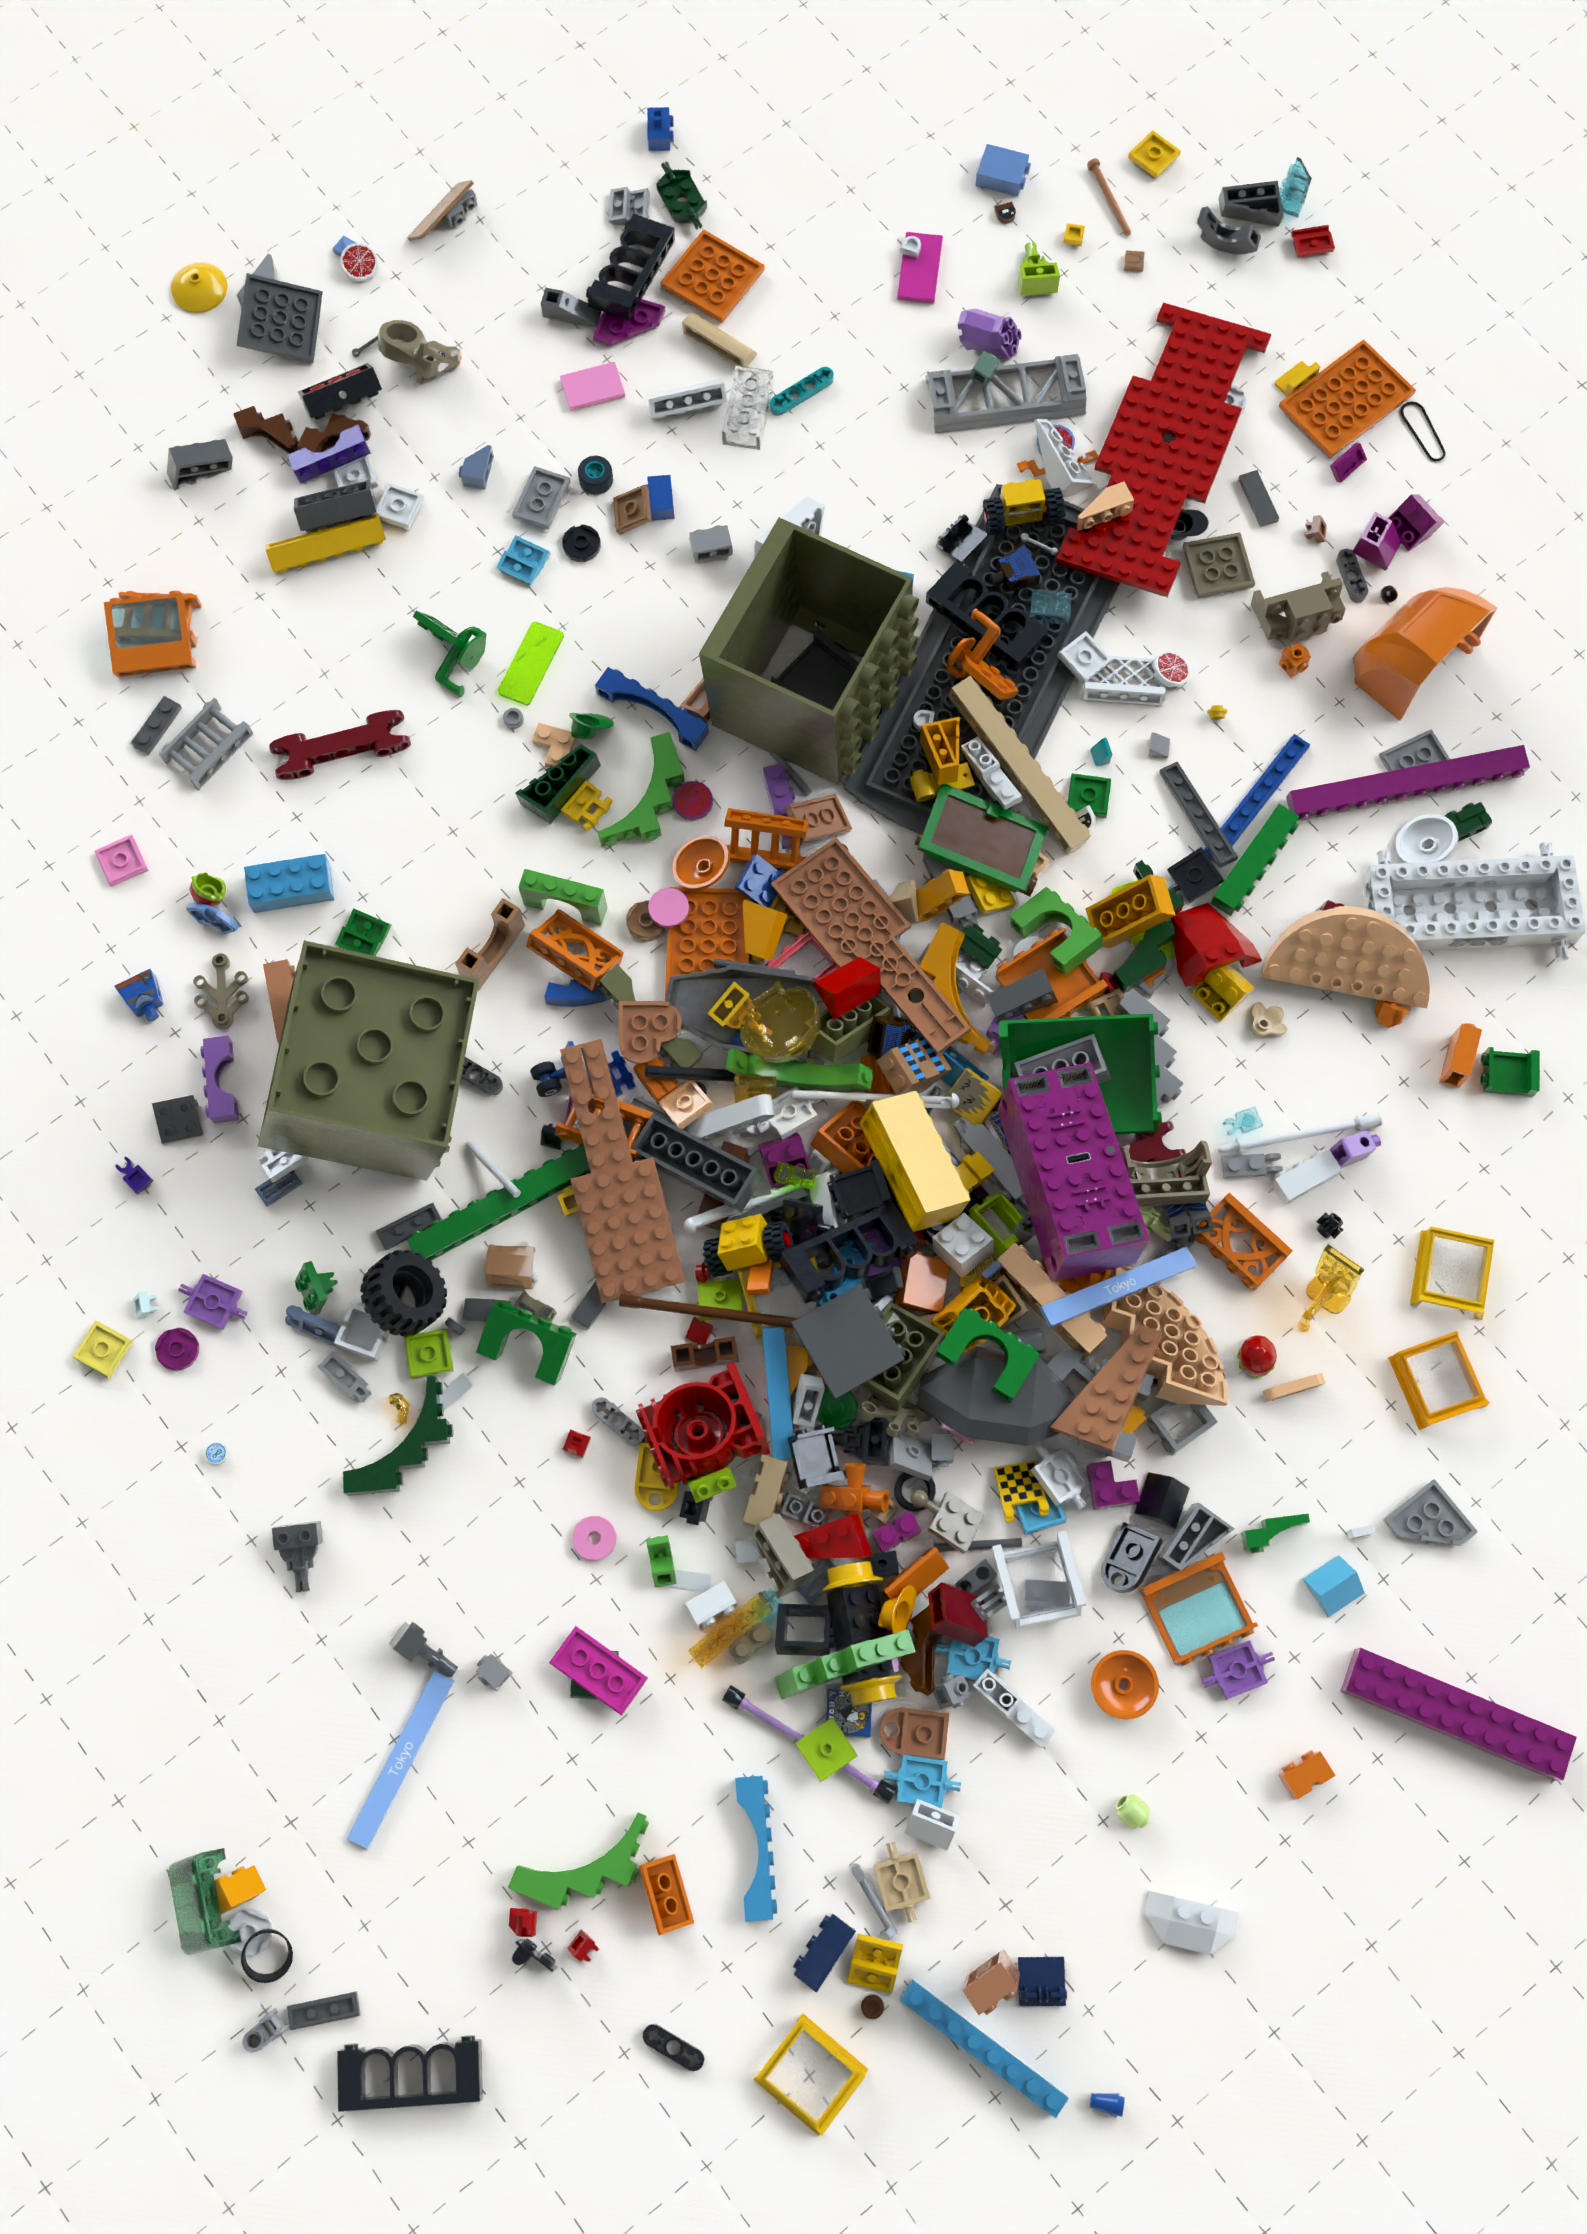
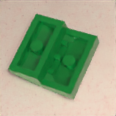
[335,908,392,956]

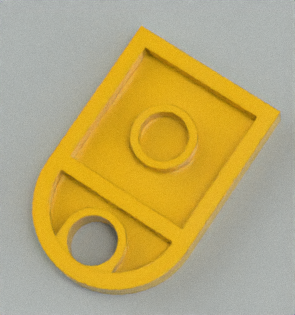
[634,1442,682,1511]

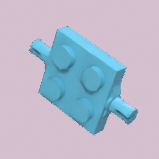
[935,1636,1011,1681]
[883,1754,961,1808]

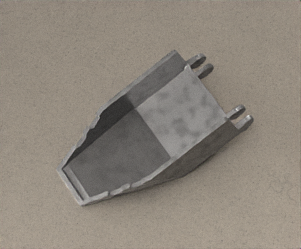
[665,965,824,1065]

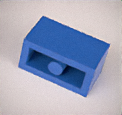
[646,474,675,521]

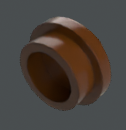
[861,1994,884,2019]

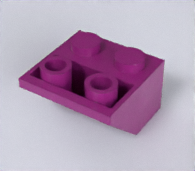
[1388,494,1444,551]
[1352,512,1401,571]
[758,1132,812,1189]

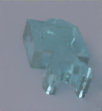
[1222,1106,1263,1135]

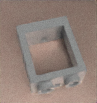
[1147,1402,1218,1455]

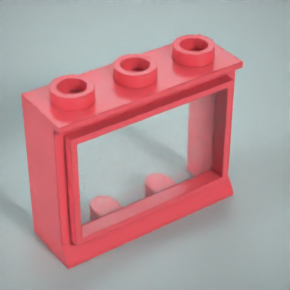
[765,932,839,980]

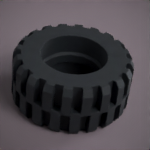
[360,1250,447,1337]

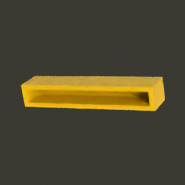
[265,513,386,573]

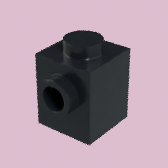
[866,1551,899,1577]

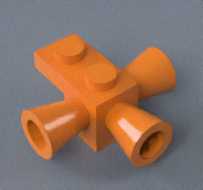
[820,1463,889,1532]

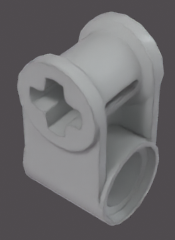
[242,2008,290,2052]

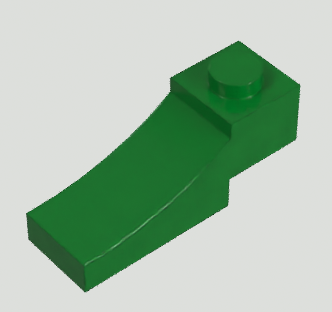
[1241,1513,1310,1554]

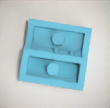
[496,535,551,585]

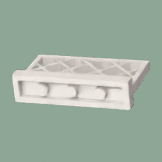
[1083,655,1165,706]

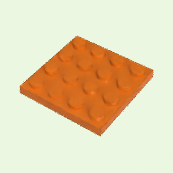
[660,229,765,323]

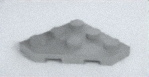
[1383,1479,1478,1546]

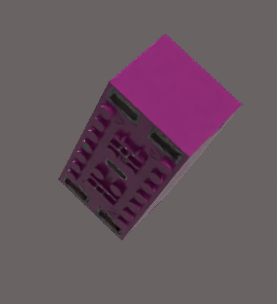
[998,1062,1150,1282]

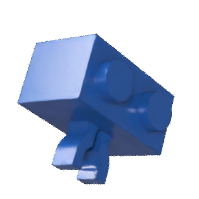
[647,107,674,151]

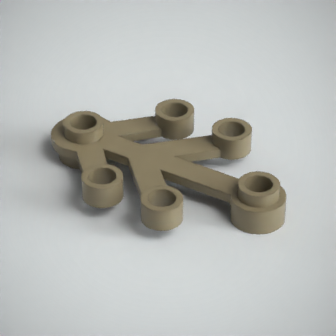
[193,953,249,1030]
[858,1394,933,1437]

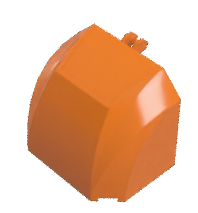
[1353,587,1498,721]

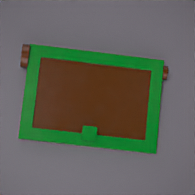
[914,784,1048,897]

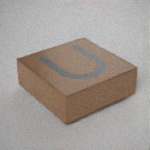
[1124,250,1145,272]

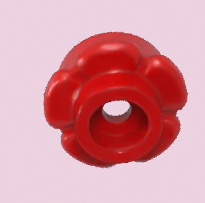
[695,1262,711,1283]

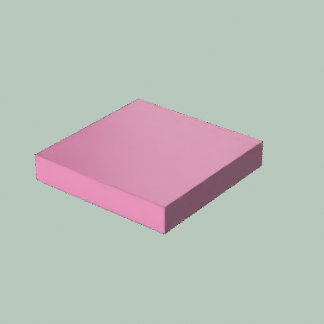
[94,834,149,887]

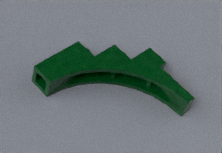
[1112,860,1184,994]
[343,1376,454,1496]

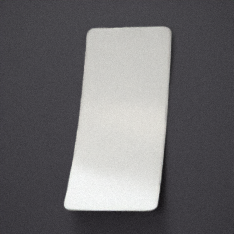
[439,1373,473,1411]

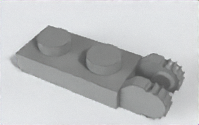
[1221,1153,1283,1179]

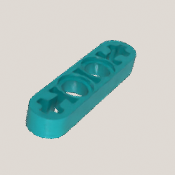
[770,367,834,416]

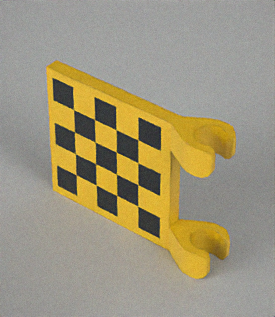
[993,1460,1049,1523]

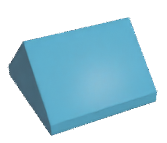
[1302,1555,1365,1617]

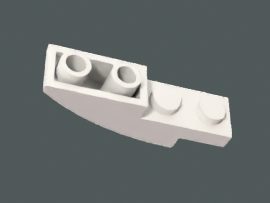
[961,737,1022,810]
[973,1668,1056,1748]

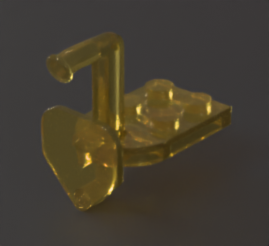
[1297,1244,1365,1332]

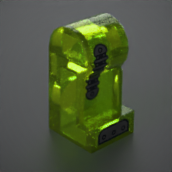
[774,1161,817,1189]

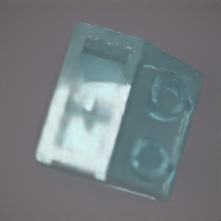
[1280,157,1312,218]

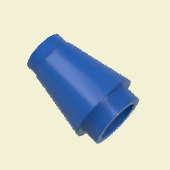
[1090,2093,1125,2118]

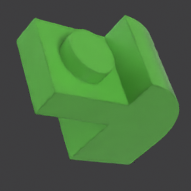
[646,1535,677,1588]

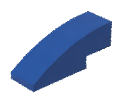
[544,979,611,1007]

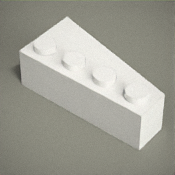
[754,496,825,558]

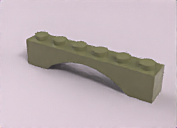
[599,964,703,1067]

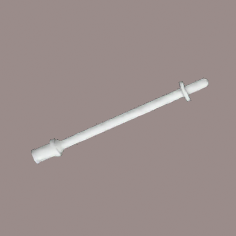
[1218,1113,1383,1155]

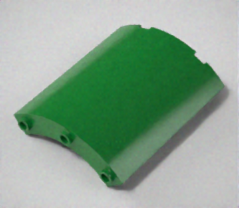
[999,1014,1162,1139]

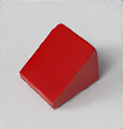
[1099,971,1120,994]
[685,1317,713,1345]

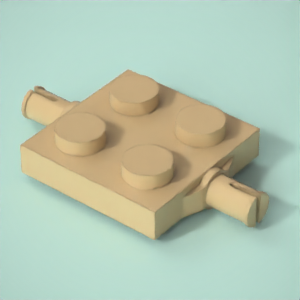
[873,1841,930,1923]

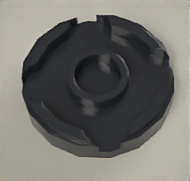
[562,524,601,562]

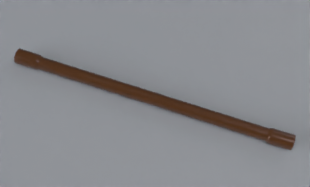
[619,1294,798,1328]

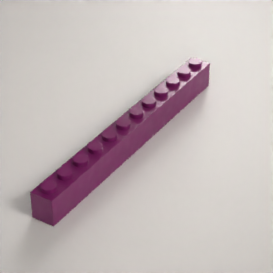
[1286,745,1530,821]

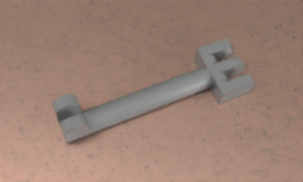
[852,1863,898,1940]

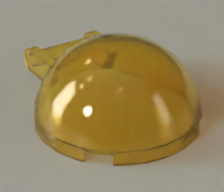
[740,980,821,1063]

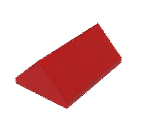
[813,957,881,1020]

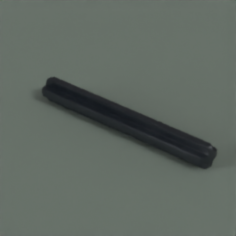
[645,1065,747,1082]

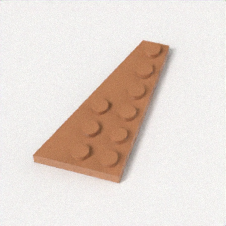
[1050,1325,1162,1452]

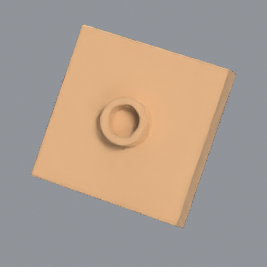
[658,1080,714,1129]

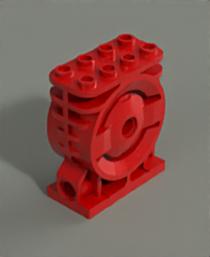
[635,1362,771,1490]

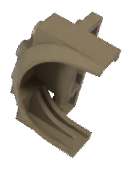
[1251,571,1346,642]

